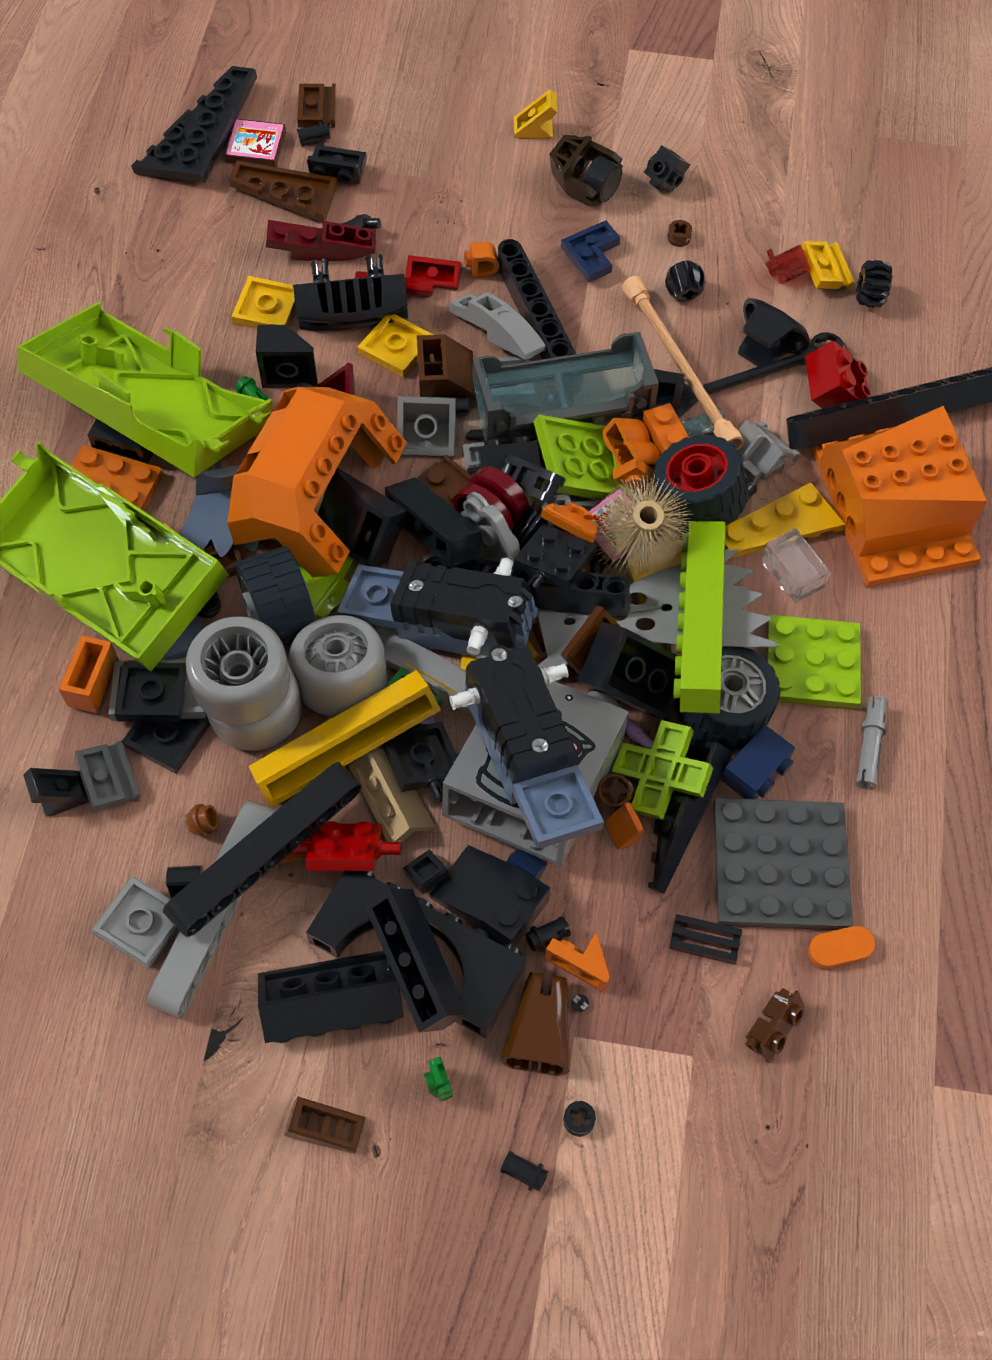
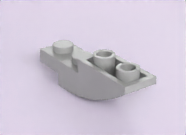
[450,292,546,360]

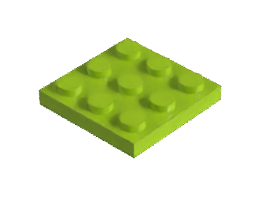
[533,414,631,499]
[766,614,861,710]

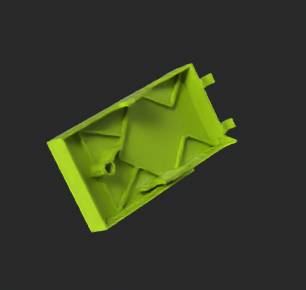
[17,302,272,478]
[0,441,229,671]

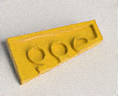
[725,482,845,559]

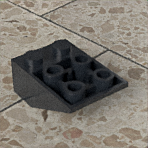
[317,468,408,567]

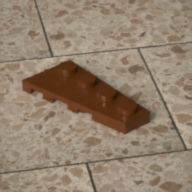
[229,160,338,223]

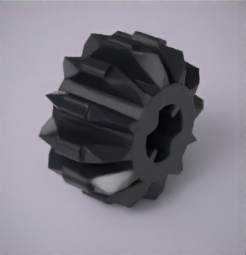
[856,260,893,308]

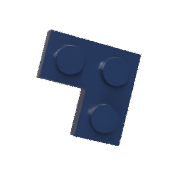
[561,220,620,282]

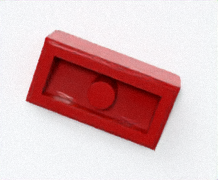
[405,255,463,290]

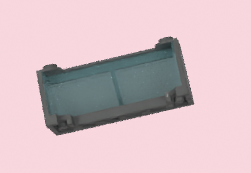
[472,332,659,444]

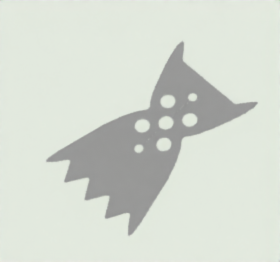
[538,548,778,669]

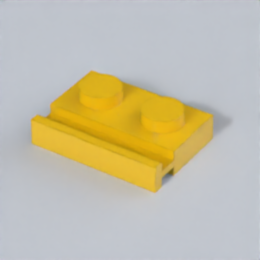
[800,241,855,289]

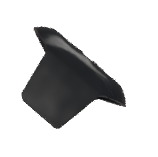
[738,298,810,367]

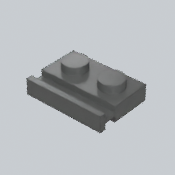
[75,741,140,812]

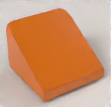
[605,802,644,849]

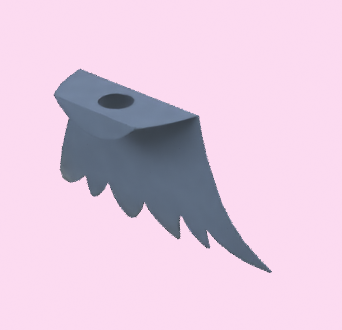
[180,465,278,557]

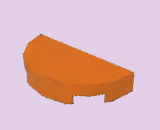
[540,502,598,543]

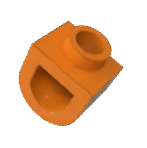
[464,242,499,278]

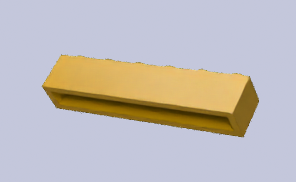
[248,670,441,808]

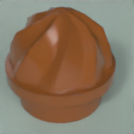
[185,804,219,836]

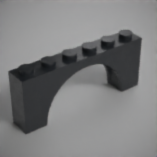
[306,871,526,1038]

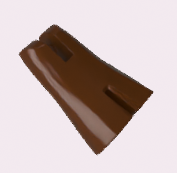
[500,972,570,1076]

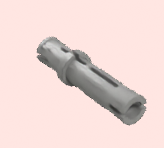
[856,696,889,789]

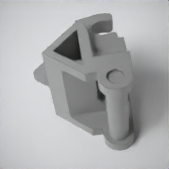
[738,420,801,484]

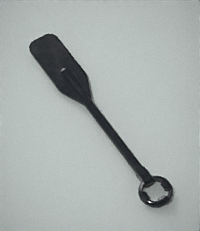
[615,332,846,418]

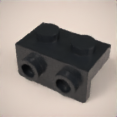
[307,145,367,184]

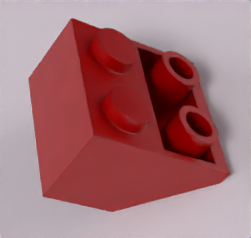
[805,340,871,408]

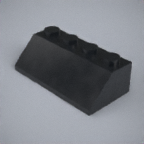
[258,951,404,1043]

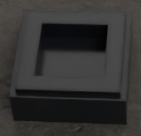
[403,849,450,894]

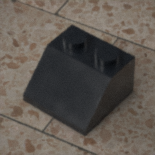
[256,324,318,388]

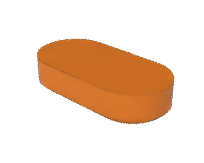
[807,926,875,969]

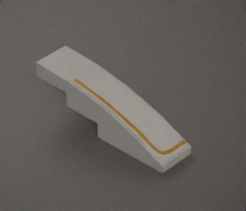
[384,634,472,715]

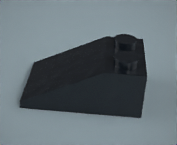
[429,845,551,947]

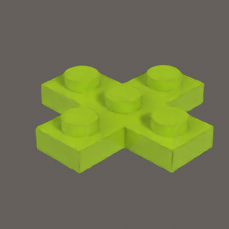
[612,720,713,820]

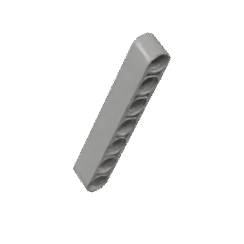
[147,800,277,1019]

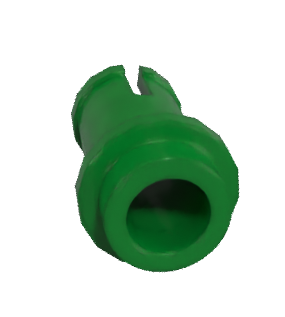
[235,376,269,400]

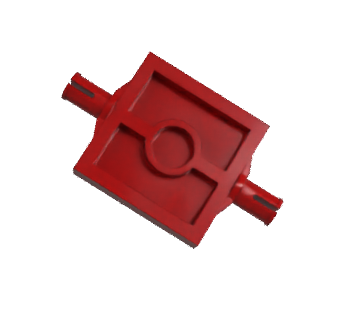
[289,821,402,871]

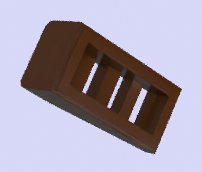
[284,1096,366,1153]

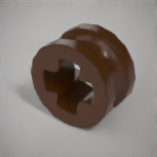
[667,220,692,247]

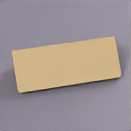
[349,748,435,843]

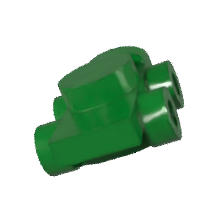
[424,1057,453,1101]

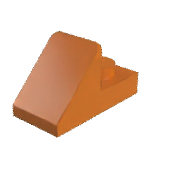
[545,933,610,993]

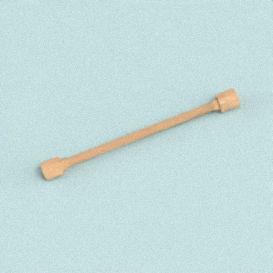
[622,276,744,450]

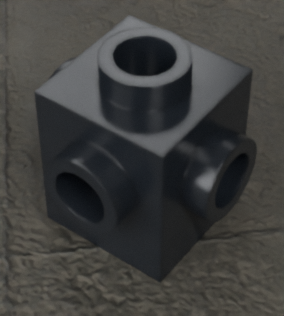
[644,145,691,192]

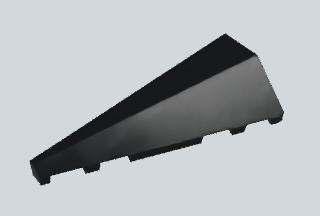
[648,739,733,894]

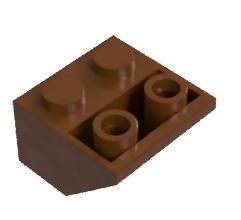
[417,334,476,400]

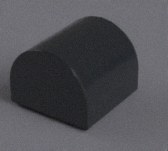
[166,865,204,899]

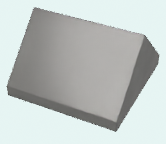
[397,396,456,456]

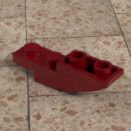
[266,220,376,261]

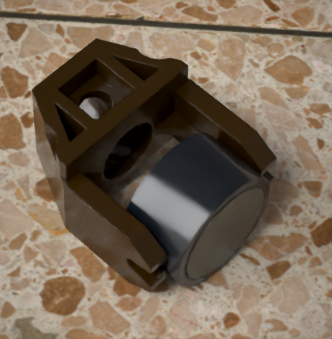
[549,135,623,205]

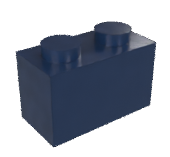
[721,725,796,799]

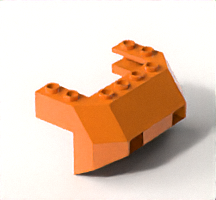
[227,387,407,578]

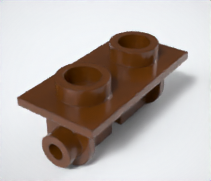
[745,988,805,1063]

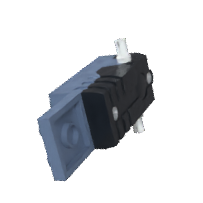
[337,558,538,657]
[449,645,604,849]

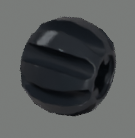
[665,260,706,302]

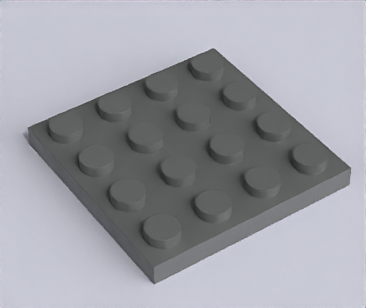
[713,798,853,930]

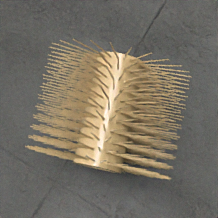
[595,473,693,580]

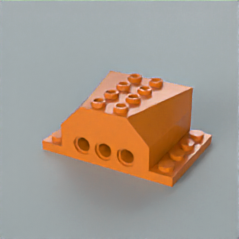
[810,406,987,588]

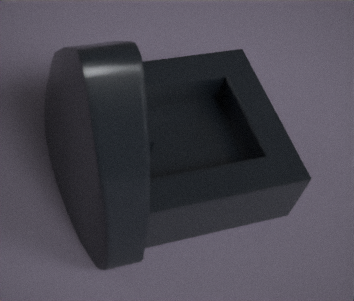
[649,369,686,409]

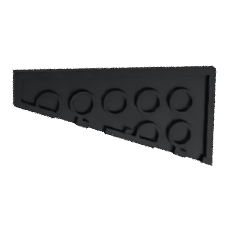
[131,66,257,183]

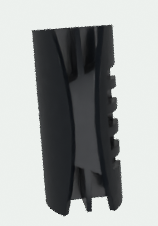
[293,253,408,330]

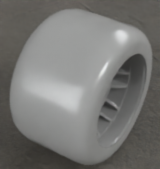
[289,615,387,717]
[186,616,290,725]
[207,661,302,751]

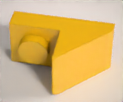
[513,89,558,138]

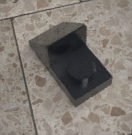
[23,768,89,816]

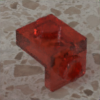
[765,244,811,284]

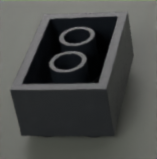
[577,622,681,721]

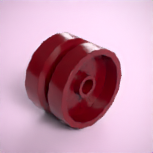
[453,466,530,531]

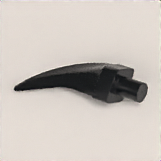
[340,214,381,229]

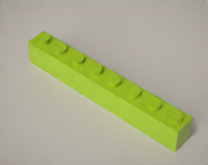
[674,521,725,713]

